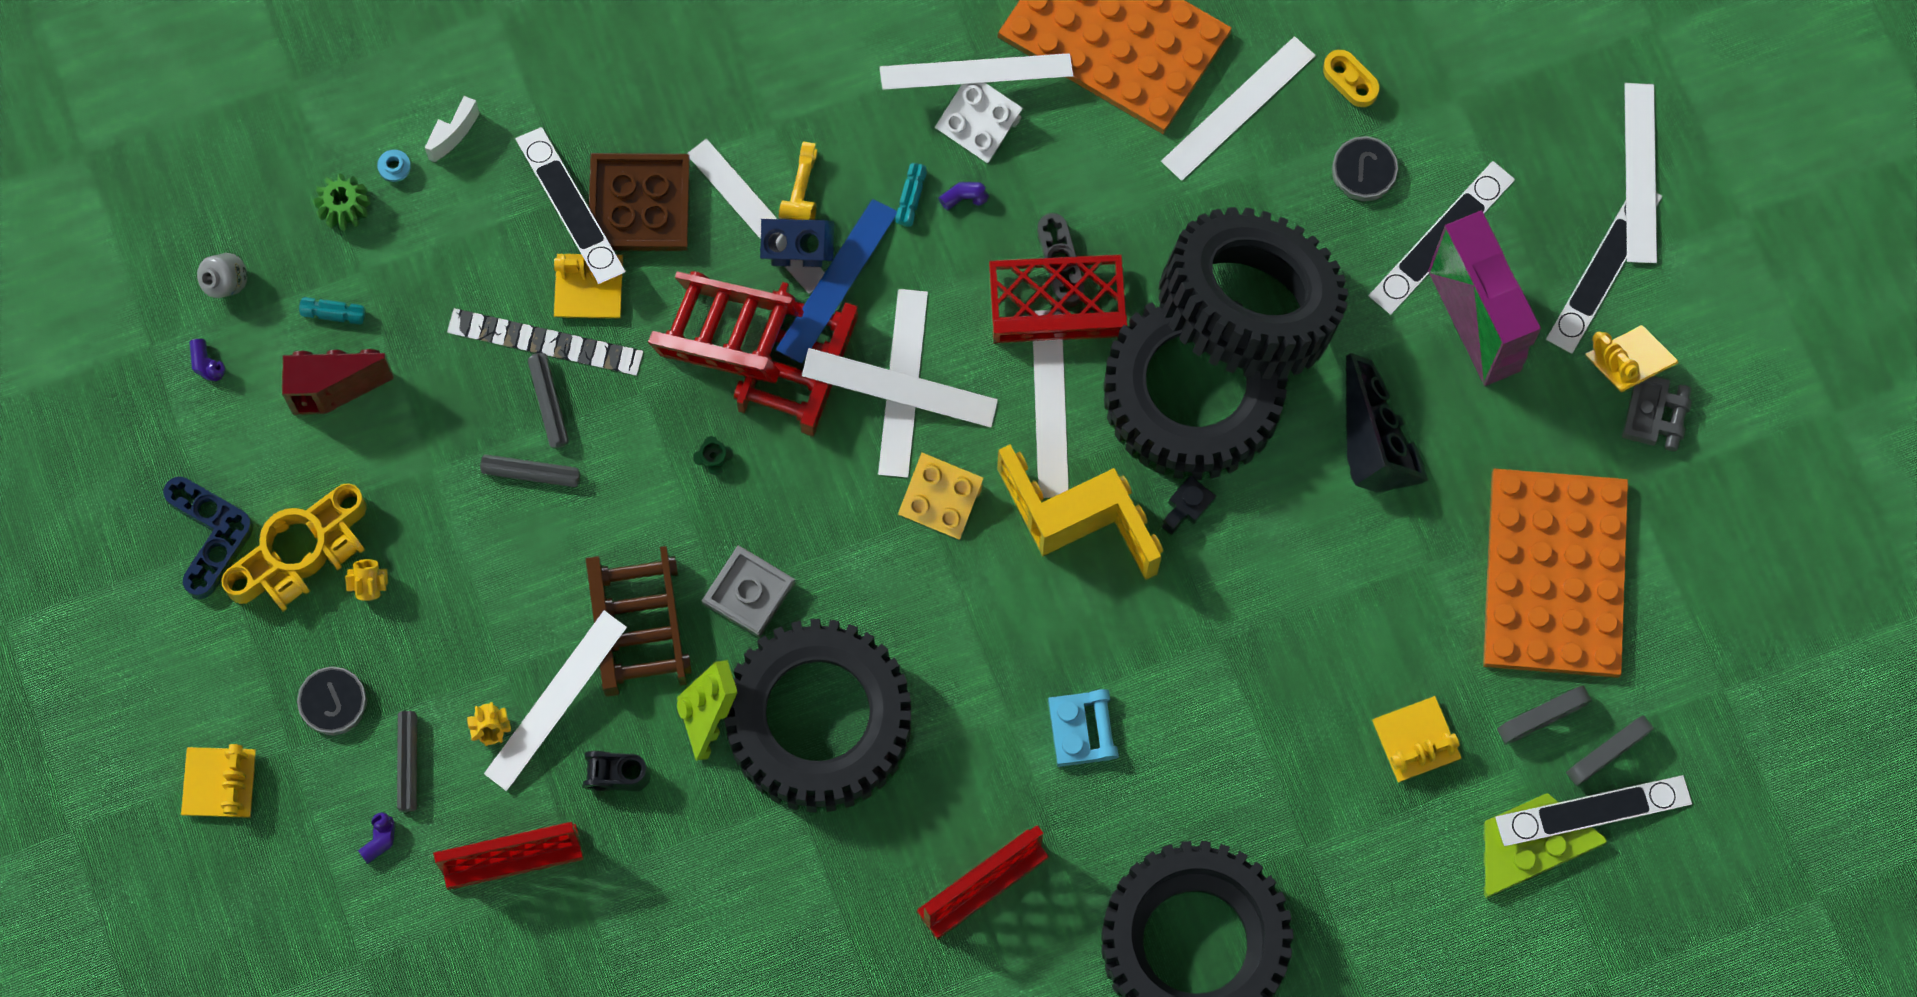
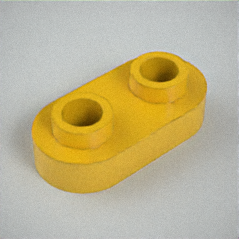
[1323,50,1379,107]

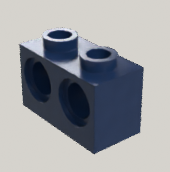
[760,219,834,267]

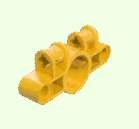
[222,483,367,612]

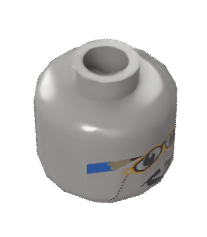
[197,253,247,298]

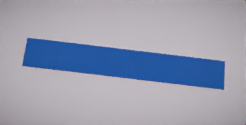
[776,199,897,363]

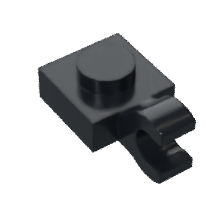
[1161,476,1216,535]

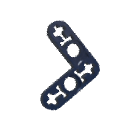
[163,477,253,599]

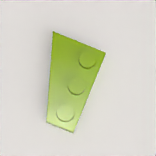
[677,660,737,761]

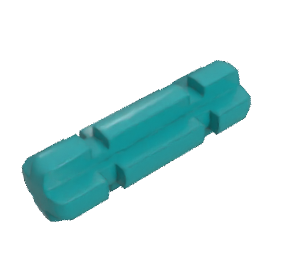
[895,163,927,227]
[299,297,365,325]

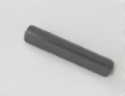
[528,353,569,448]
[480,454,580,487]
[397,711,417,812]

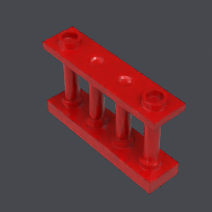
[648,271,804,383]
[733,282,858,437]

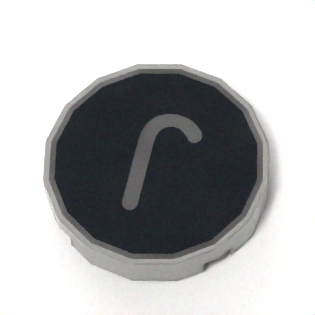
[1332,136,1398,201]
[297,666,367,736]

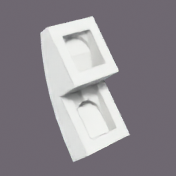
[425,96,480,162]

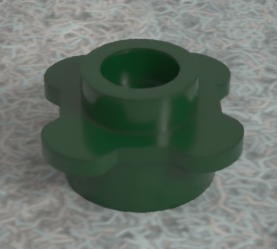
[693,436,733,475]

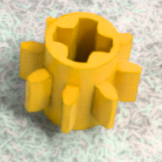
[345,559,388,601]
[467,702,511,746]

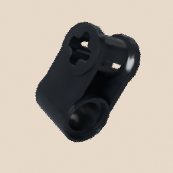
[582,751,651,791]

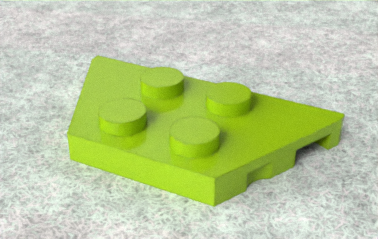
[1484,793,1607,898]

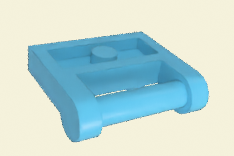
[1048,689,1119,767]

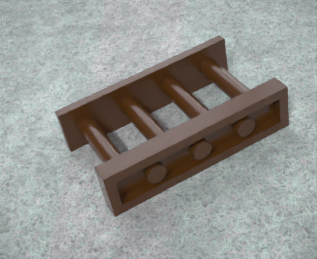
[585,546,692,697]

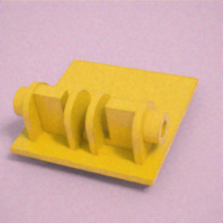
[554,254,623,318]
[1585,325,1678,392]
[898,452,984,540]
[1372,696,1462,783]
[181,744,256,818]

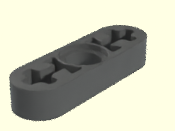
[1037,213,1084,307]
[1497,685,1592,745]
[1566,715,1655,787]

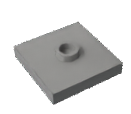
[702,545,796,638]

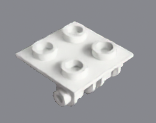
[935,83,1023,163]

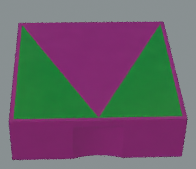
[1428,210,1541,386]

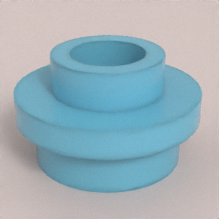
[377,150,411,182]

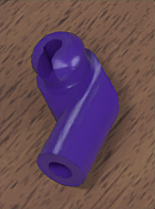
[938,182,989,211]
[189,339,226,381]
[358,812,396,864]

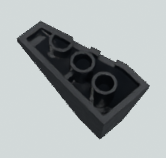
[1346,353,1428,493]

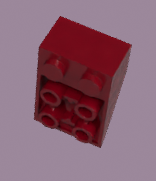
[282,349,394,415]

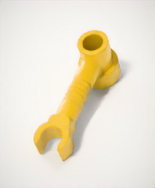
[779,141,818,220]

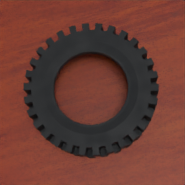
[1158,207,1348,379]
[1103,301,1288,480]
[724,619,911,812]
[1101,841,1293,997]

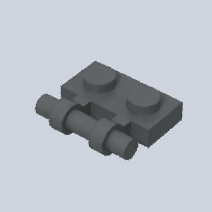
[1622,376,1692,452]

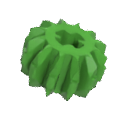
[313,173,371,231]

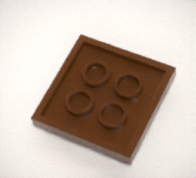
[589,153,690,251]

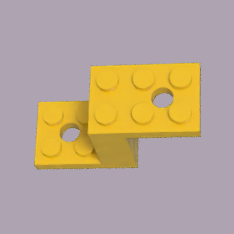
[997,444,1163,580]

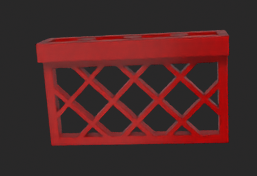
[989,254,1127,343]
[433,822,584,890]
[917,825,1049,940]

